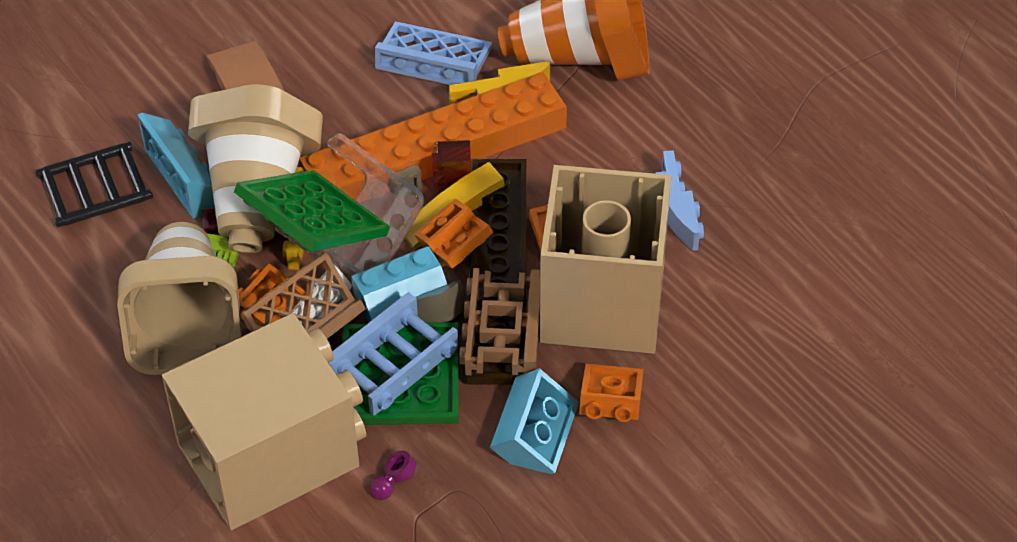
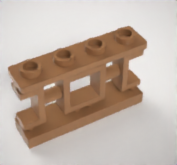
[460,268,540,375]

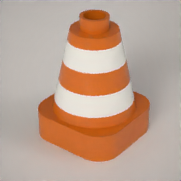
[498,0,650,81]

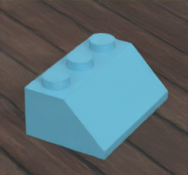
[352,246,447,323]
[490,368,579,474]

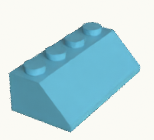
[138,113,215,219]

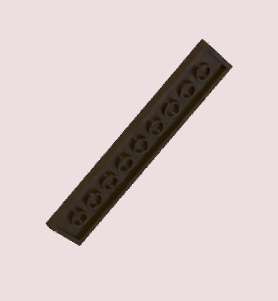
[467,159,527,385]

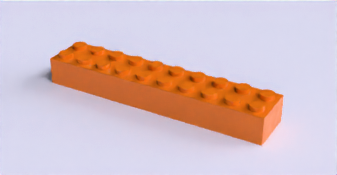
[299,72,567,203]

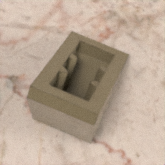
[416,280,467,323]

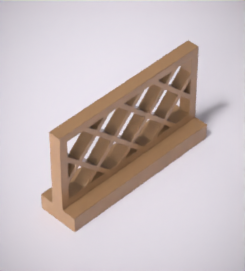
[240,252,366,338]

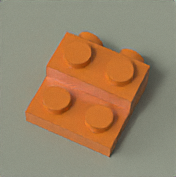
[238,263,306,327]
[579,363,644,422]

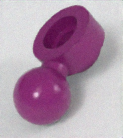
[369,451,416,500]

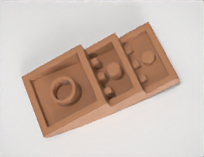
[207,41,284,91]

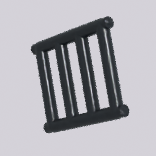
[36,142,153,228]

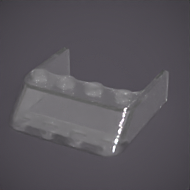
[274,133,424,276]

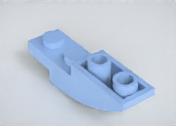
[656,150,704,251]

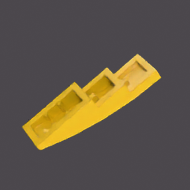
[399,162,505,250]

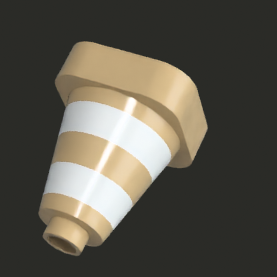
[188,85,323,254]
[117,222,242,375]

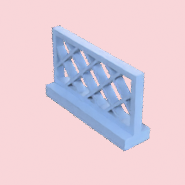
[375,21,492,85]

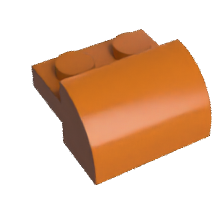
[414,198,494,269]

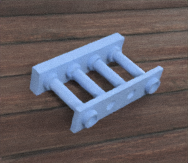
[329,292,458,416]

